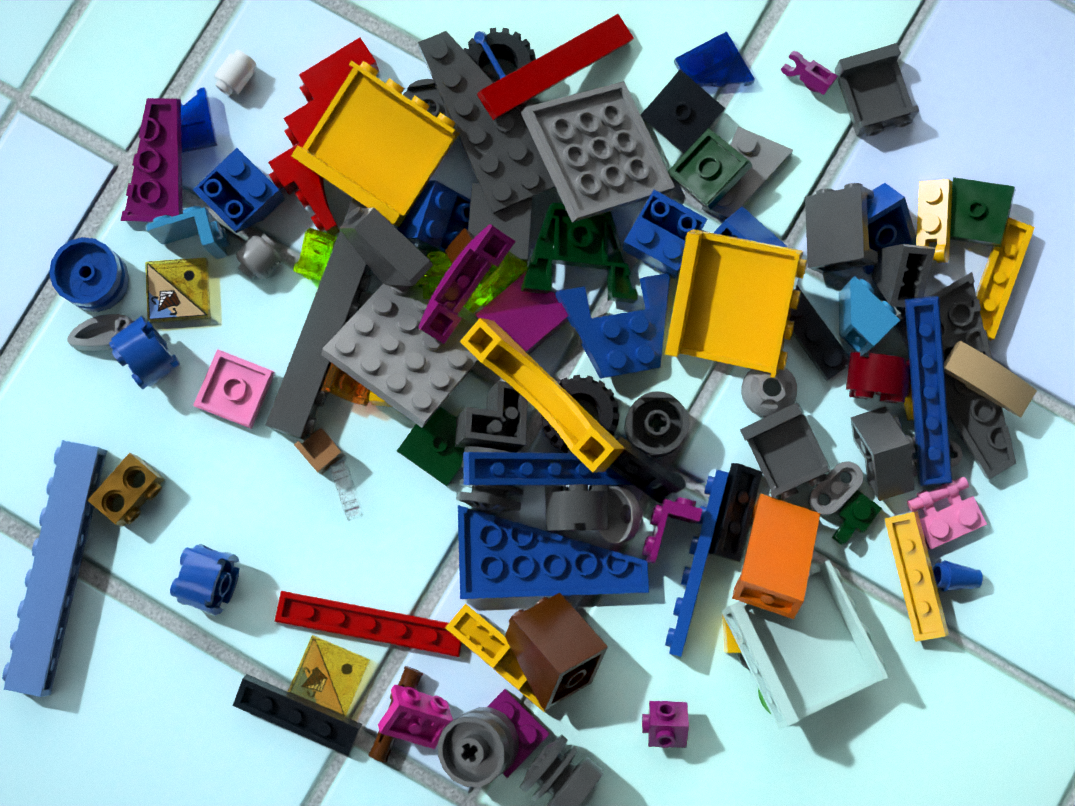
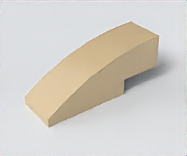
[944,341,1037,418]

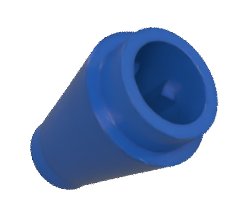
[933,560,983,592]

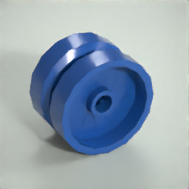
[49,237,129,312]

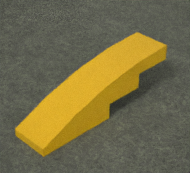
[445,603,548,713]

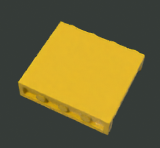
[291,60,460,227]
[665,229,807,378]

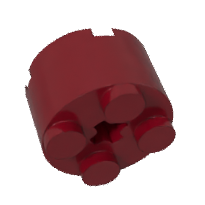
[846,352,911,404]

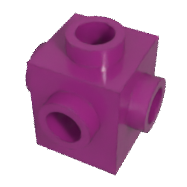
[642,701,689,748]

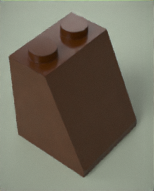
[505,593,608,711]

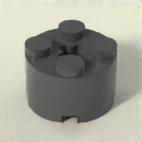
[624,391,689,458]
[545,484,609,531]

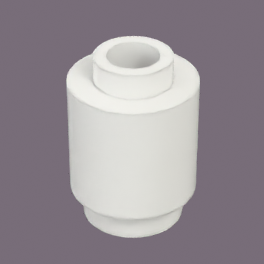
[213,49,257,96]

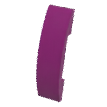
[418,224,516,344]

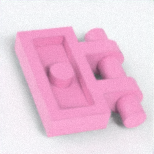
[907,476,987,550]

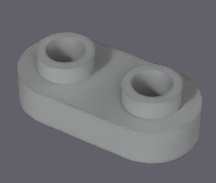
[809,461,863,515]

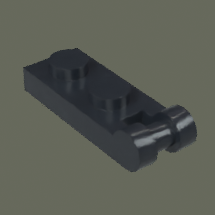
[609,436,686,503]

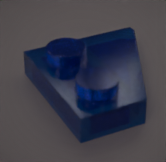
[674,31,755,87]
[181,87,218,153]

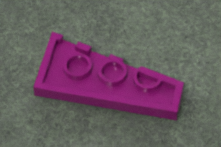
[120,98,183,222]

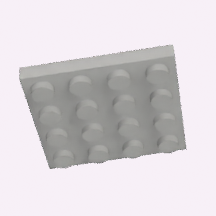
[521,81,675,223]
[321,283,479,428]

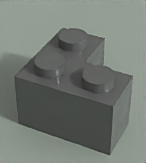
[455,381,528,453]
[850,406,917,501]

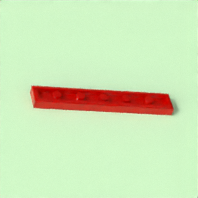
[477,13,634,121]
[274,591,462,657]

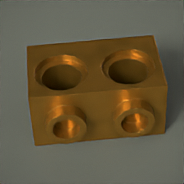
[88,452,165,526]

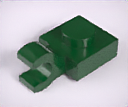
[831,489,882,545]

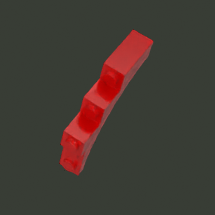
[268,37,379,238]

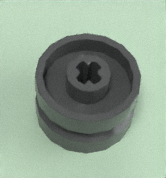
[438,707,519,788]

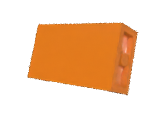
[732,493,821,619]

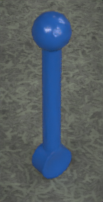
[474,31,507,79]

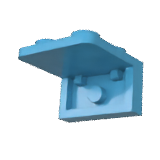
[146,206,230,259]

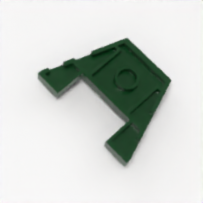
[521,202,638,303]

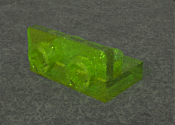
[463,251,528,313]

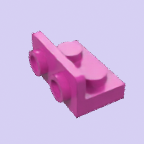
[378,684,453,749]

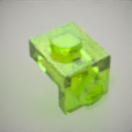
[293,227,337,280]

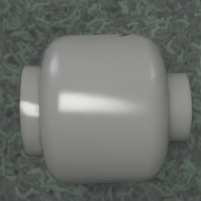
[236,234,282,280]

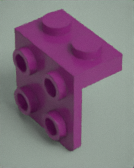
[642,497,703,564]

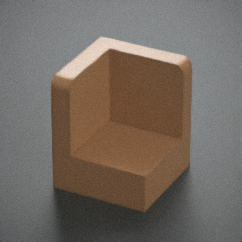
[294,428,345,475]

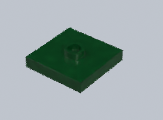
[668,128,753,210]
[950,177,1016,247]
[397,407,465,487]

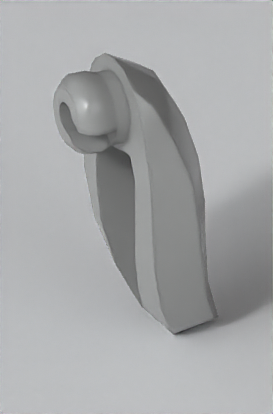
[67,314,133,351]

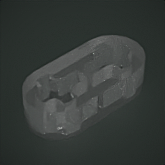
[330,460,363,521]

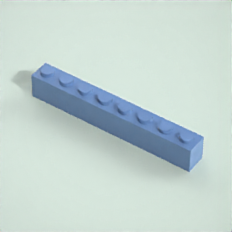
[2,440,107,697]

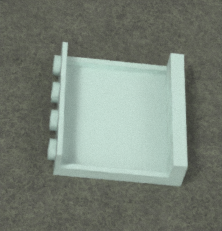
[721,560,889,729]

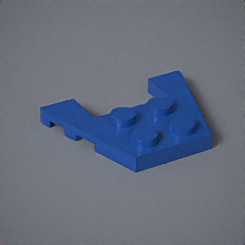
[555,273,670,379]

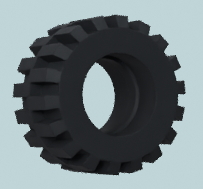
[464,27,536,106]
[541,375,620,453]

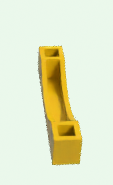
[460,318,625,473]

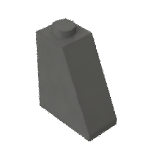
[339,207,433,286]
[872,244,935,307]

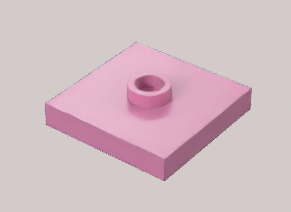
[193,349,275,429]

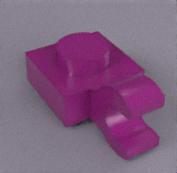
[780,51,838,95]

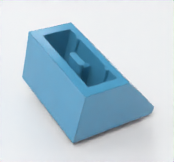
[838,276,900,356]

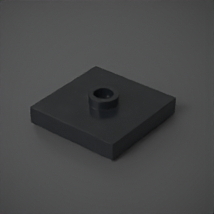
[641,69,726,154]

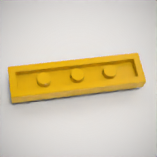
[976,218,1035,341]
[884,511,949,642]

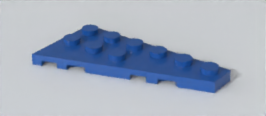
[458,505,649,599]

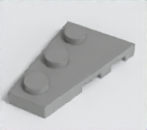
[701,126,793,220]

